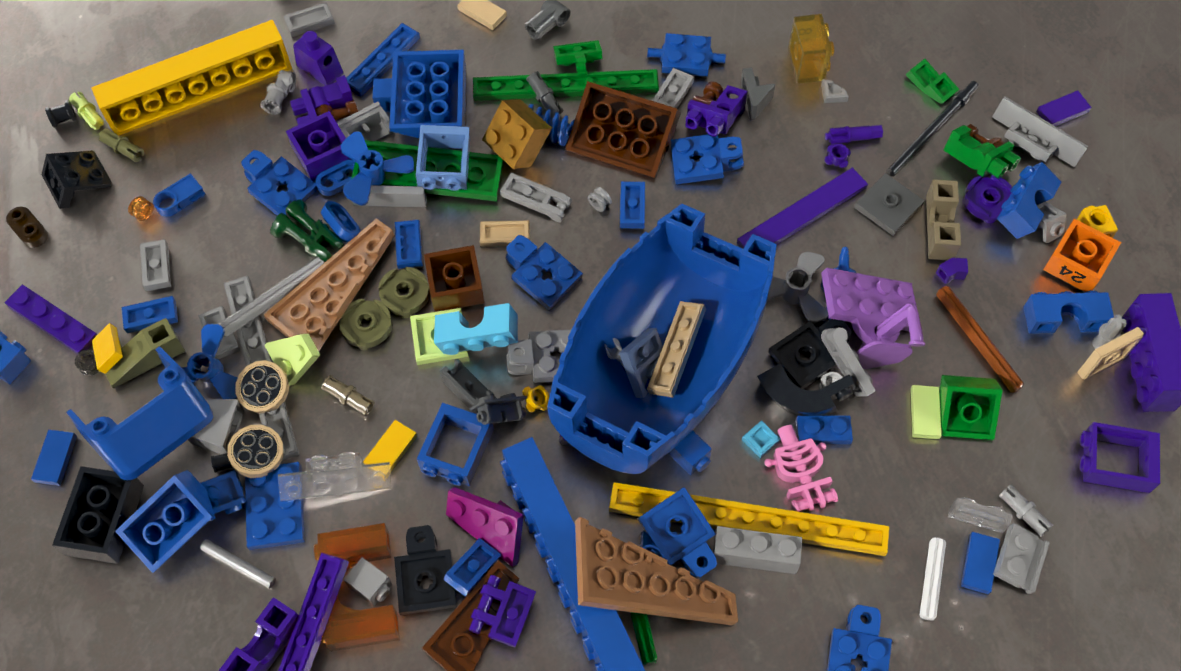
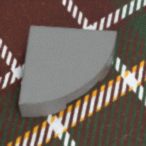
[821,79,849,103]

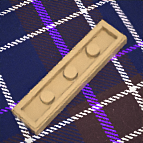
[647,301,706,398]

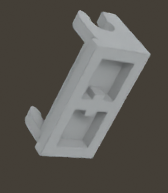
[337,102,394,141]

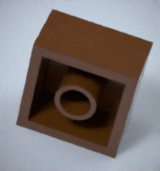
[424,245,485,312]

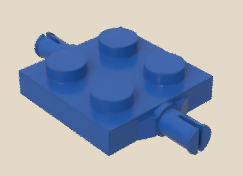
[647,33,726,77]

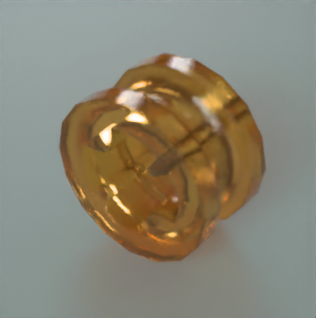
[128,196,154,221]

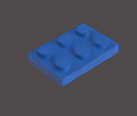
[245,462,305,550]

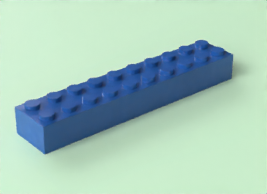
[500,437,645,671]

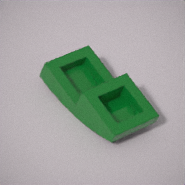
[906,59,960,104]

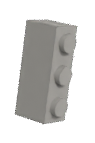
[713,526,802,574]

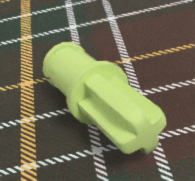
[69,92,104,130]

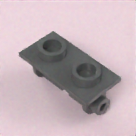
[469,393,527,425]

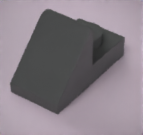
[741,67,775,120]

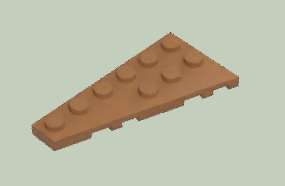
[264,218,395,351]

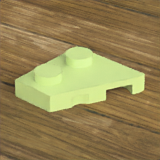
[265,334,320,386]

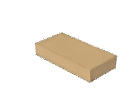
[457,0,507,30]
[480,220,530,247]

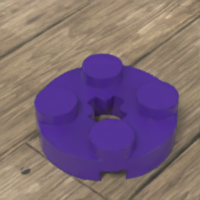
[963,175,1012,224]

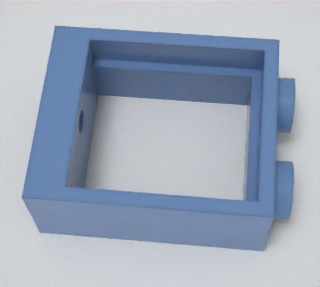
[416,125,470,191]

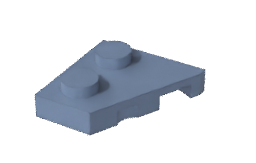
[619,328,663,398]

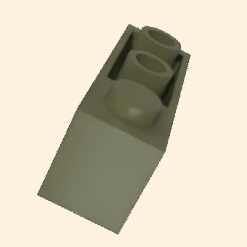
[105,318,185,388]

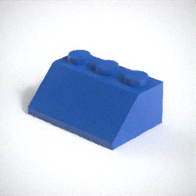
[115,470,215,573]

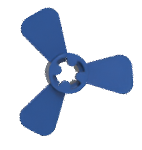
[341,131,414,206]
[181,324,238,399]

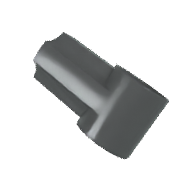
[525,0,571,40]

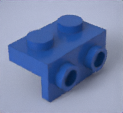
[200,470,246,521]

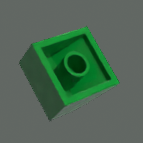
[939,375,1003,440]

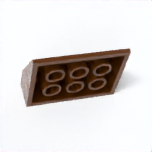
[565,81,681,178]

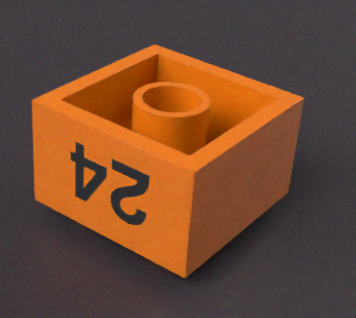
[1043,219,1121,292]

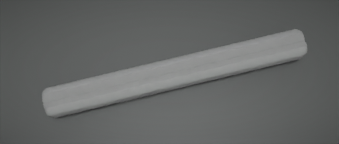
[218,257,325,337]

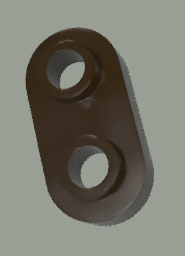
[6,207,48,248]

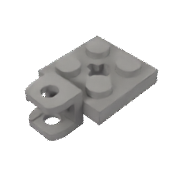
[506,329,572,383]

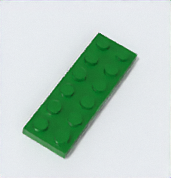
[351,140,504,201]

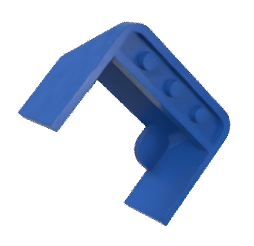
[66,346,213,480]

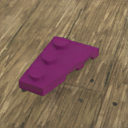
[446,487,524,568]

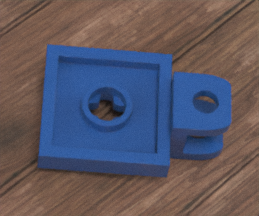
[670,134,744,185]
[241,150,318,216]
[505,235,583,311]
[637,487,717,577]
[827,605,892,671]

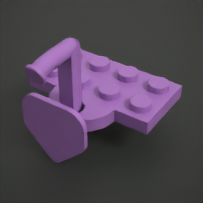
[821,268,925,369]

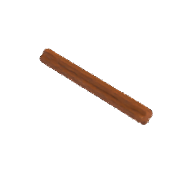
[936,286,1024,393]

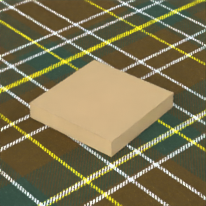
[1077,327,1144,379]

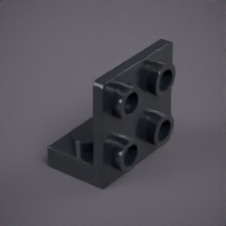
[41,150,112,209]

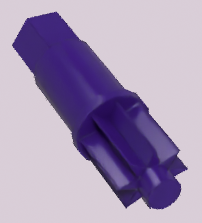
[825,125,883,144]

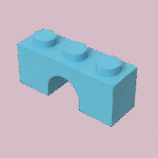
[434,303,518,355]

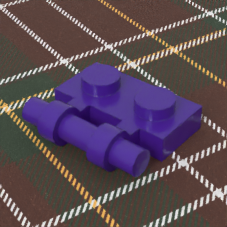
[469,575,536,648]

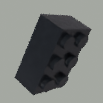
[52,466,144,564]

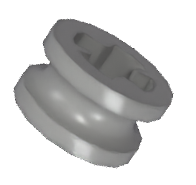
[588,187,612,212]

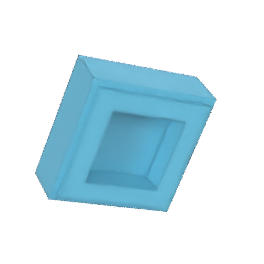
[742,420,780,459]

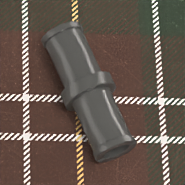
[526,71,564,118]

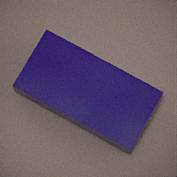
[1036,90,1092,126]

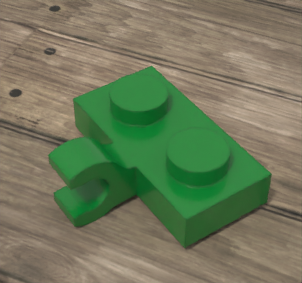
[553,40,603,75]

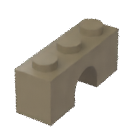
[926,179,961,260]

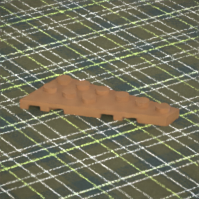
[575,517,738,625]

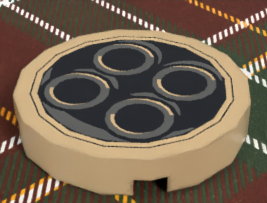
[236,360,289,414]
[227,425,284,478]

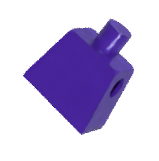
[293,31,344,86]

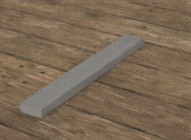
[223,276,299,460]

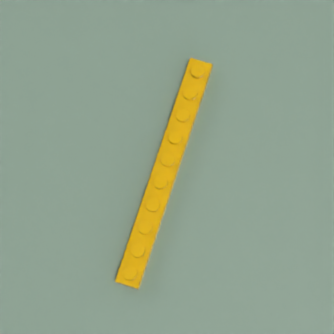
[609,482,889,556]

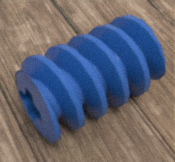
[528,104,575,146]

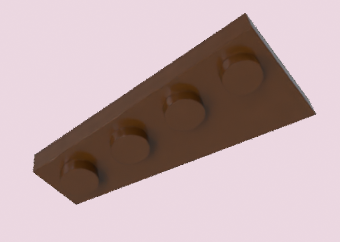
[422,560,520,671]

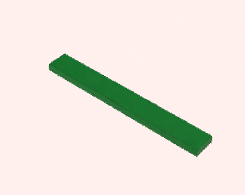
[473,69,659,101]

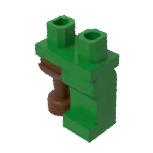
[943,124,1021,179]

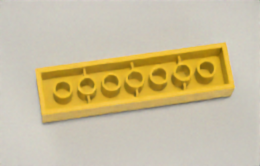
[91,19,292,136]

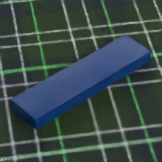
[346,23,420,97]

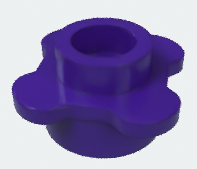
[824,144,851,168]

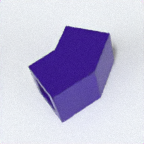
[936,258,968,284]

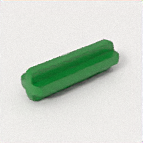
[631,612,657,665]

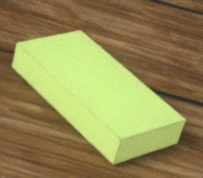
[911,385,941,439]

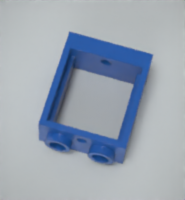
[417,403,494,486]

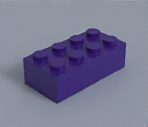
[1122,293,1181,412]

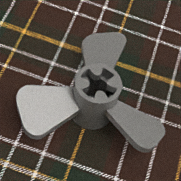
[767,252,828,323]

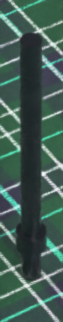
[887,81,979,176]

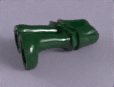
[270,199,345,262]

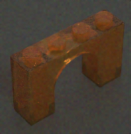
[314,523,400,652]

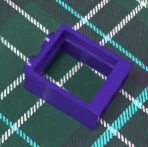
[1080,422,1160,493]

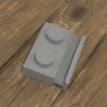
[993,523,1050,594]

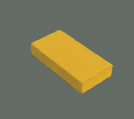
[92,323,123,374]
[363,420,418,478]

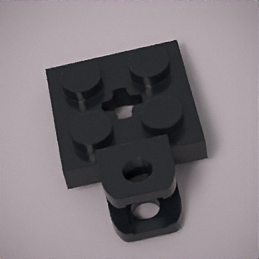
[768,319,852,389]
[394,525,457,615]

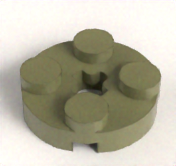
[379,267,430,318]
[340,299,393,350]

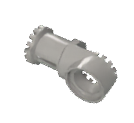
[260,70,296,115]

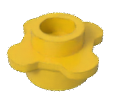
[522,385,549,412]

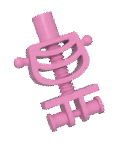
[764,425,838,512]

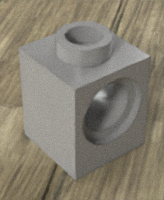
[344,557,392,607]

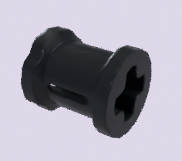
[45,100,77,128]

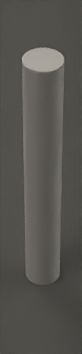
[200,540,276,588]

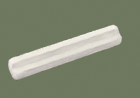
[919,538,946,621]

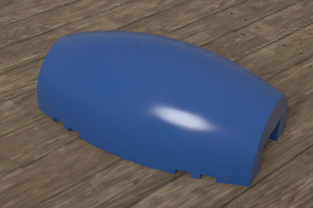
[547,204,777,474]

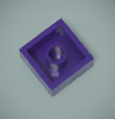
[286,111,352,181]

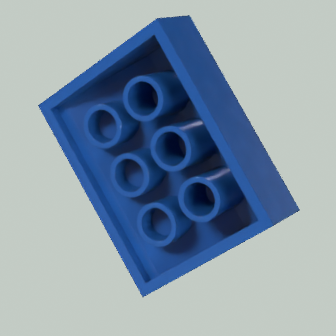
[389,50,466,138]

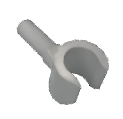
[604,338,624,367]

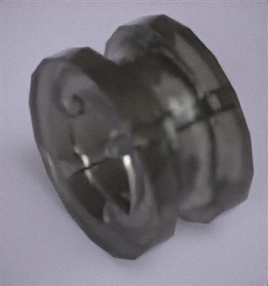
[75,350,99,376]

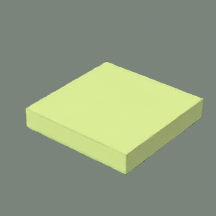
[410,308,469,365]

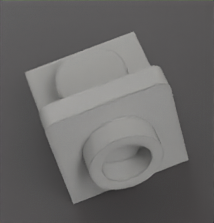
[1037,202,1066,243]

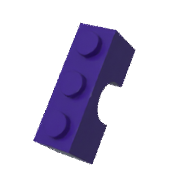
[219,597,298,671]

